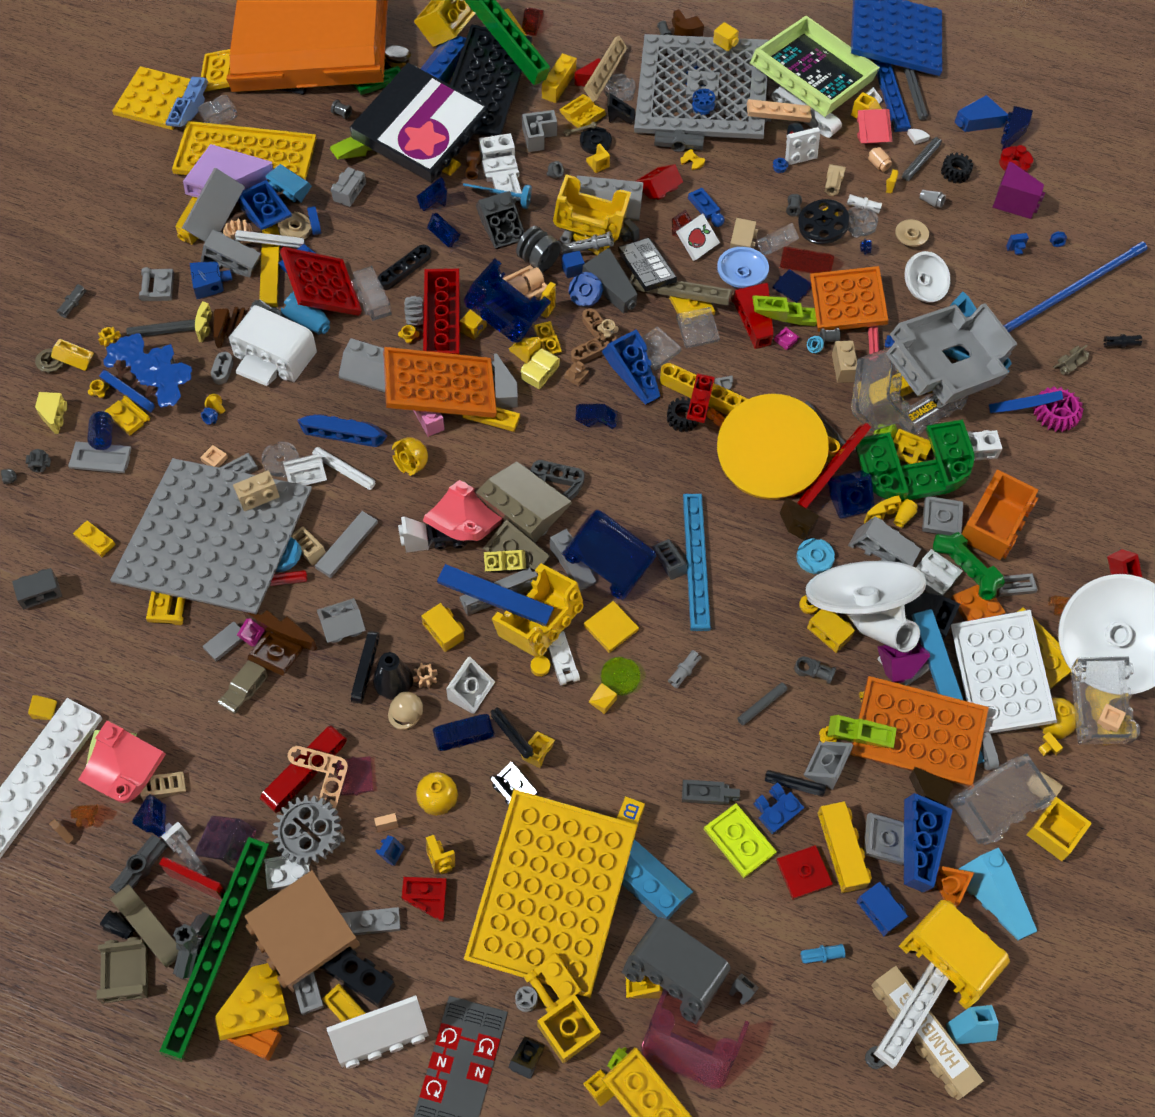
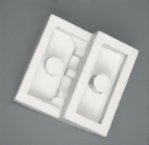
[236,354,278,386]
[916,549,963,596]

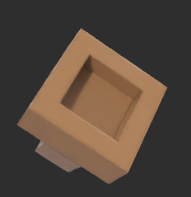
[564,361,589,387]

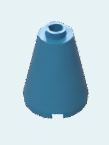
[281,291,330,334]

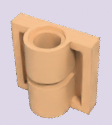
[501,265,547,307]

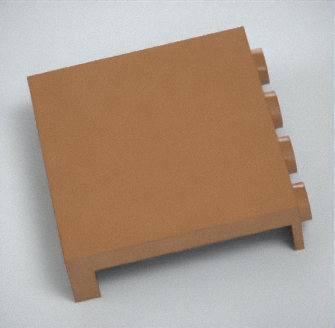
[245,870,361,993]

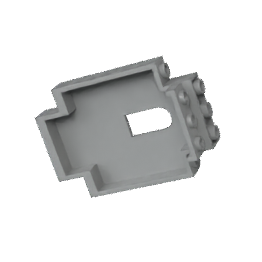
[886,303,1018,405]

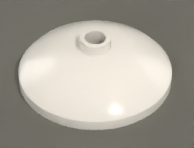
[905,251,950,303]

